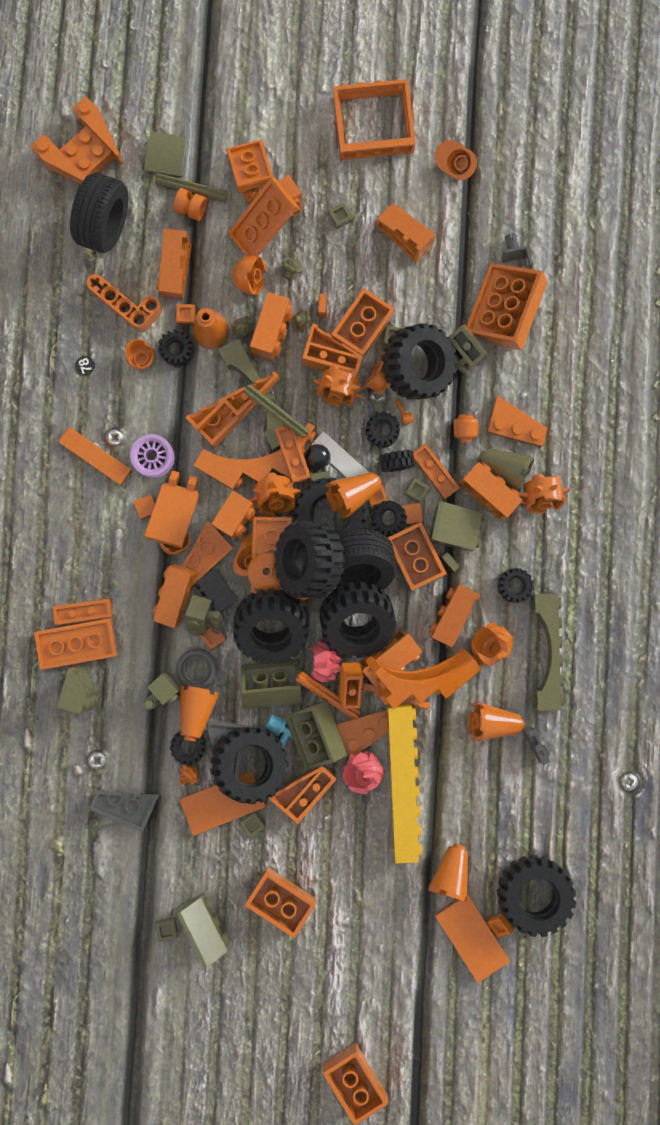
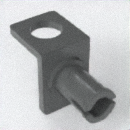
[501,233,533,269]

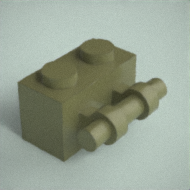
[449,325,489,375]
[185,595,223,636]
[144,672,180,710]

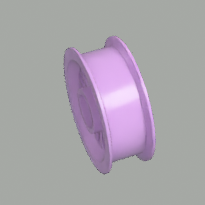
[130,434,175,478]

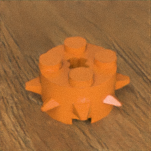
[313,365,363,407]
[249,473,301,517]
[520,474,570,514]

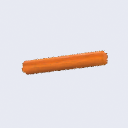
[296,672,361,719]

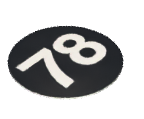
[75,356,95,375]

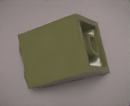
[429,501,485,552]

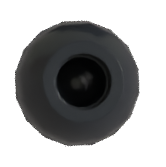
[305,444,331,470]

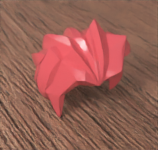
[308,637,343,683]
[342,751,385,795]

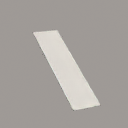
[311,431,369,478]

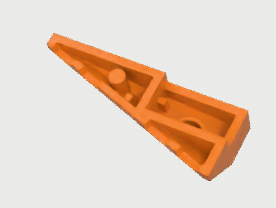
[185,371,280,448]

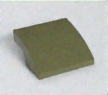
[144,131,188,176]

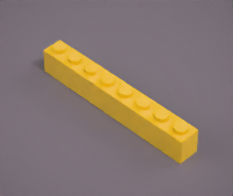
[387,703,422,864]

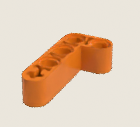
[87,274,162,332]

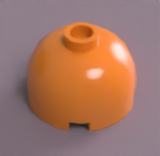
[232,256,266,295]

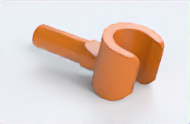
[395,399,413,424]

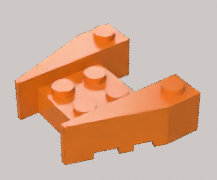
[30,96,124,185]

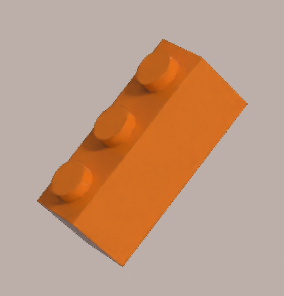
[153,564,197,628]

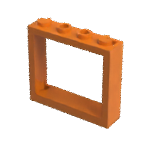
[333,78,415,160]

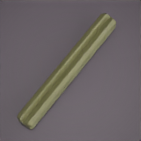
[155,173,228,202]
[243,384,309,439]

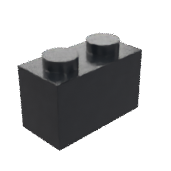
[196,568,239,613]

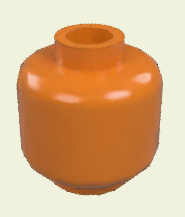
[454,415,478,442]

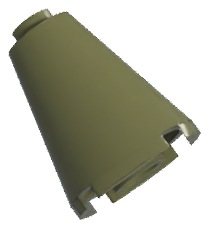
[478,448,534,492]

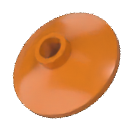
[247,553,281,591]

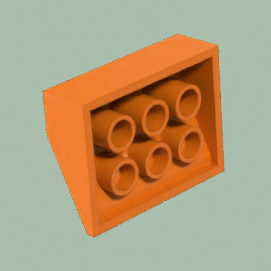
[467,263,548,351]

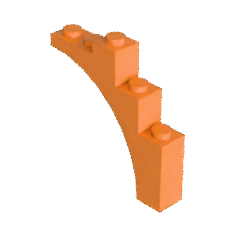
[193,423,316,491]
[365,648,481,709]

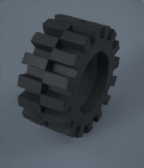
[158,329,194,367]
[365,411,400,448]
[379,450,415,472]
[370,500,407,536]
[497,568,534,603]
[170,731,206,765]

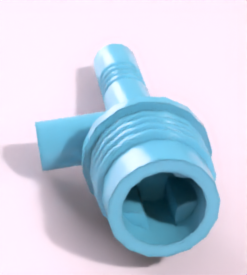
[264,714,294,748]

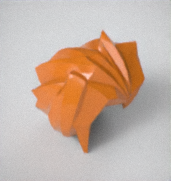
[471,622,513,667]

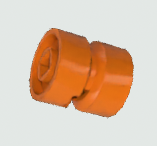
[173,188,207,221]

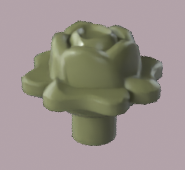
[281,258,303,278]
[292,309,312,332]
[231,318,253,337]

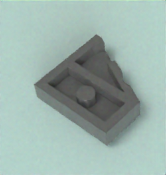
[522,725,550,765]

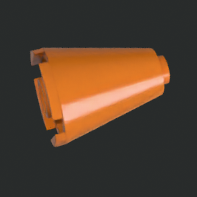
[192,308,230,349]
[325,472,382,519]
[180,686,219,742]
[468,702,524,741]
[428,844,468,902]

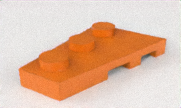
[487,395,547,447]
[182,520,234,587]
[336,709,388,757]

